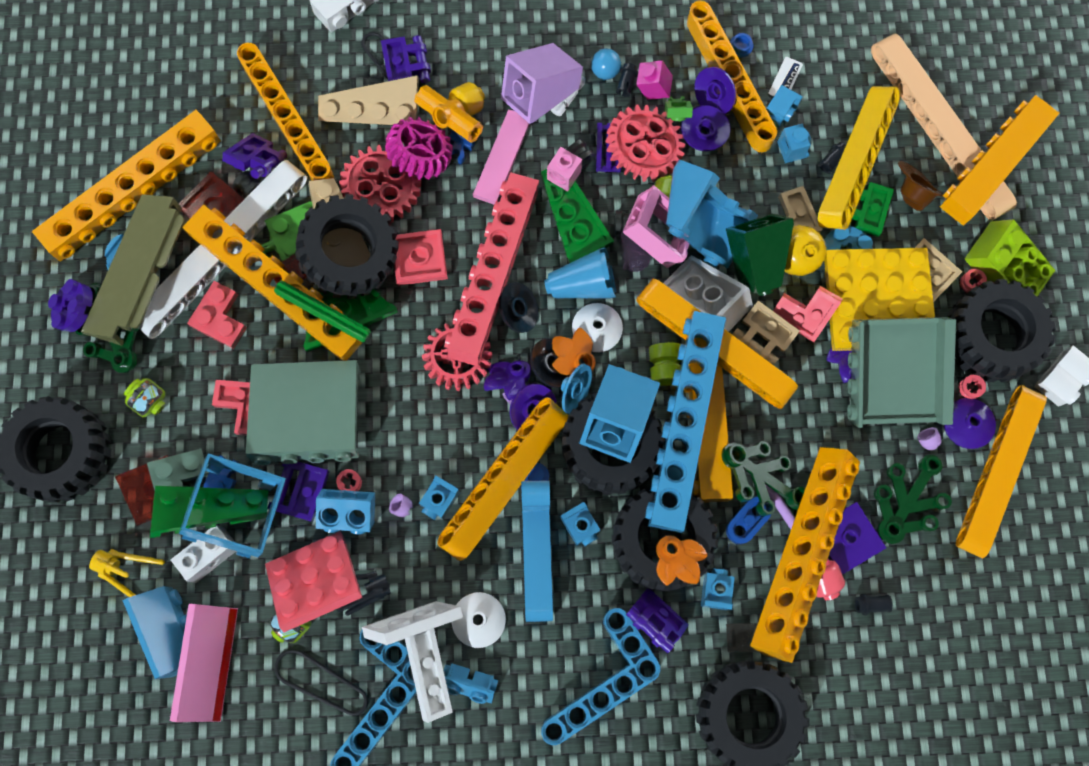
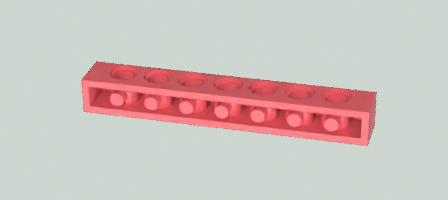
[444,172,539,366]

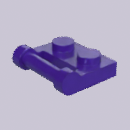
[268,461,330,522]

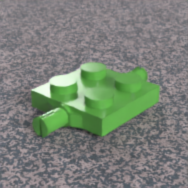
[261,201,313,267]

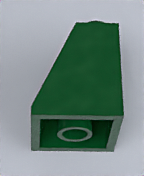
[726,213,794,296]

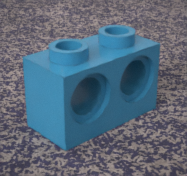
[316,489,375,534]

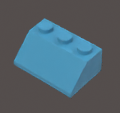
[122,586,187,679]

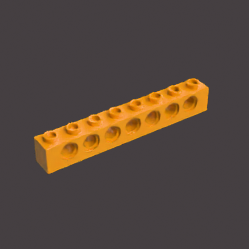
[32,110,221,262]
[182,204,363,361]
[750,447,860,663]

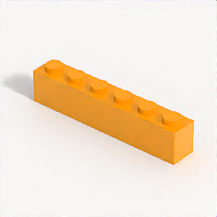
[940,95,1060,226]
[684,363,733,503]

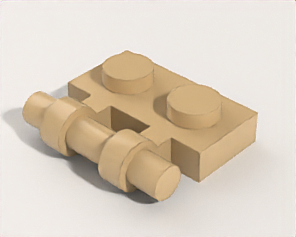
[732,301,800,365]

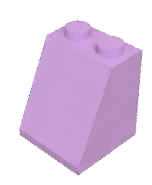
[501,43,583,124]

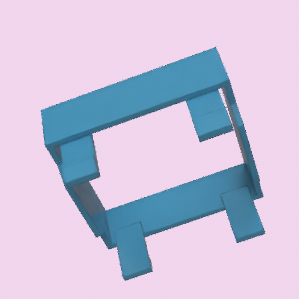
[179,453,286,559]

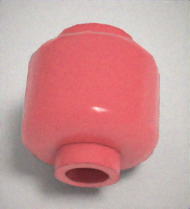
[816,559,845,600]

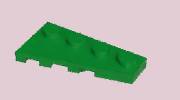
[541,169,614,263]
[150,486,268,538]

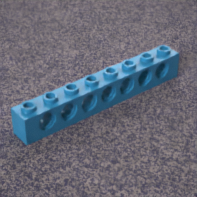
[645,311,726,533]

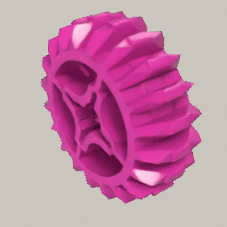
[385,116,453,180]

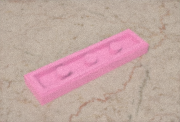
[473,109,530,205]

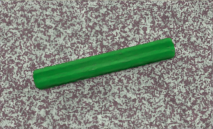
[274,281,370,342]

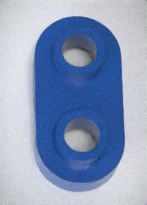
[726,497,771,544]

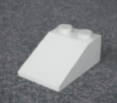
[663,255,753,332]

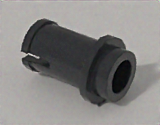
[616,63,638,97]
[819,142,846,174]
[855,594,893,616]

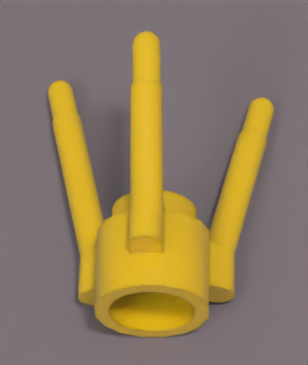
[89,549,165,597]

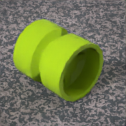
[649,342,682,386]

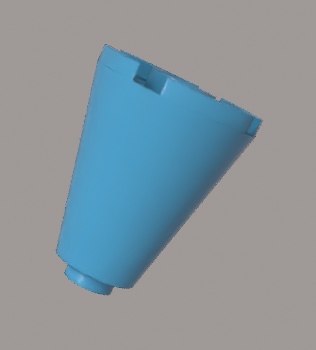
[544,247,616,299]

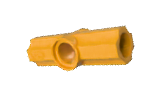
[414,85,483,143]

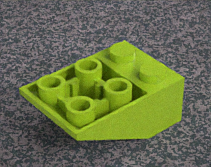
[965,219,1055,297]

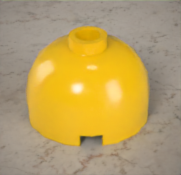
[785,225,827,276]

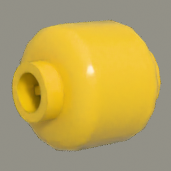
[448,82,485,116]

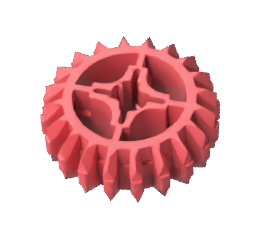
[422,323,492,391]

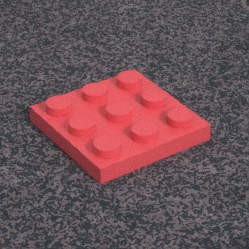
[265,531,362,633]

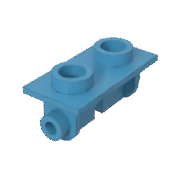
[443,663,498,704]

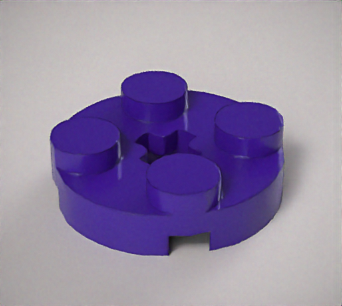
[48,279,93,332]

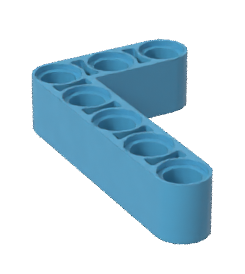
[521,480,553,622]
[541,608,660,745]
[330,630,417,766]

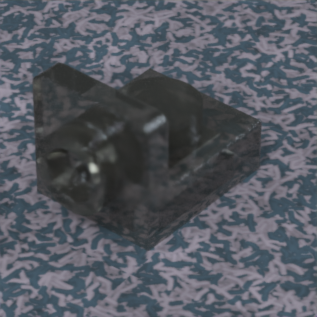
[726,623,758,652]

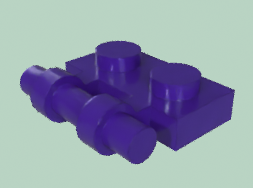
[381,36,431,84]
[222,133,287,179]
[626,588,689,653]

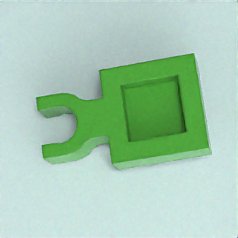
[665,96,693,121]

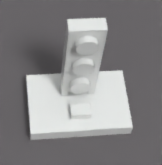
[362,601,463,723]

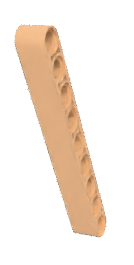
[871,34,1017,220]

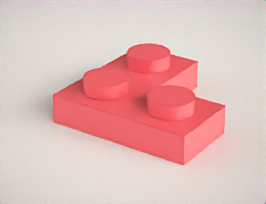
[187,281,247,349]
[773,286,842,342]
[212,380,250,436]

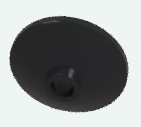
[499,282,538,333]
[530,338,571,388]

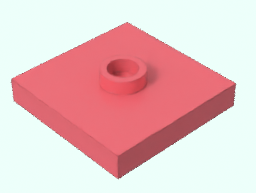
[394,229,448,286]

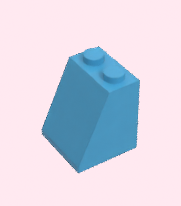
[579,364,660,463]

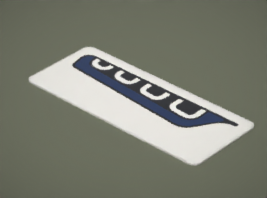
[769,57,803,96]

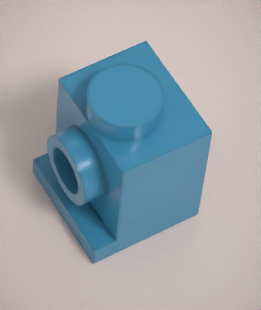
[766,85,803,128]
[777,123,811,163]
[419,476,460,520]
[560,502,600,547]
[701,568,734,610]

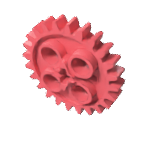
[605,105,685,182]
[339,145,421,222]

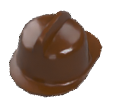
[898,161,943,211]

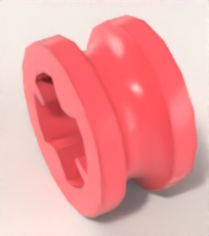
[960,269,987,293]
[958,375,986,399]
[336,469,362,491]

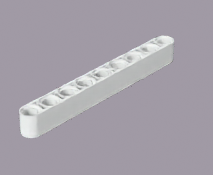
[140,160,307,339]

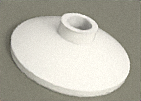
[572,303,623,353]
[452,592,506,648]

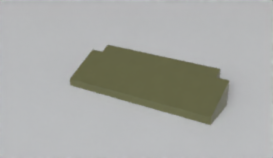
[81,194,185,346]

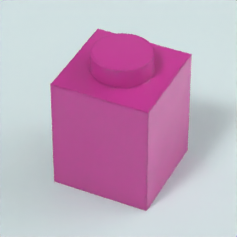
[636,60,673,100]

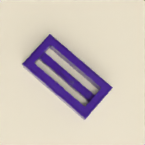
[596,123,621,172]

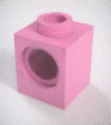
[547,147,582,191]

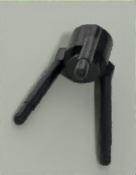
[337,570,391,616]

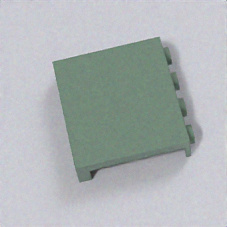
[847,317,956,428]
[246,360,361,465]

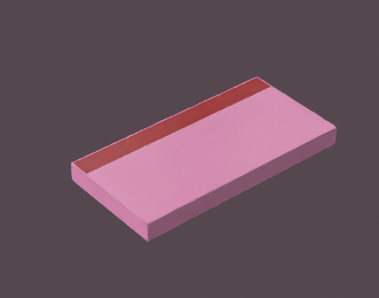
[170,604,238,722]

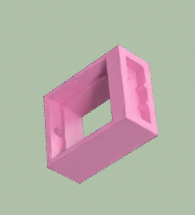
[623,186,689,268]

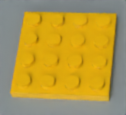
[824,248,935,351]

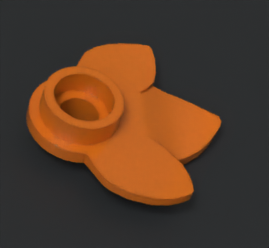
[552,328,596,375]
[656,535,707,586]

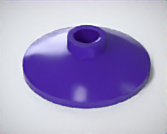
[694,67,736,114]
[681,105,730,152]
[510,384,557,430]
[944,398,996,449]

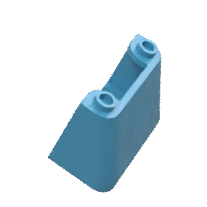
[666,160,758,269]

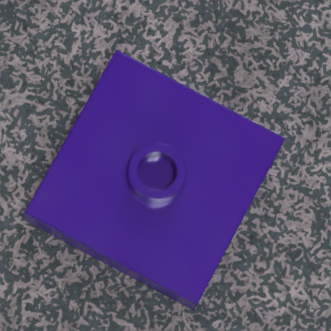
[828,502,886,575]

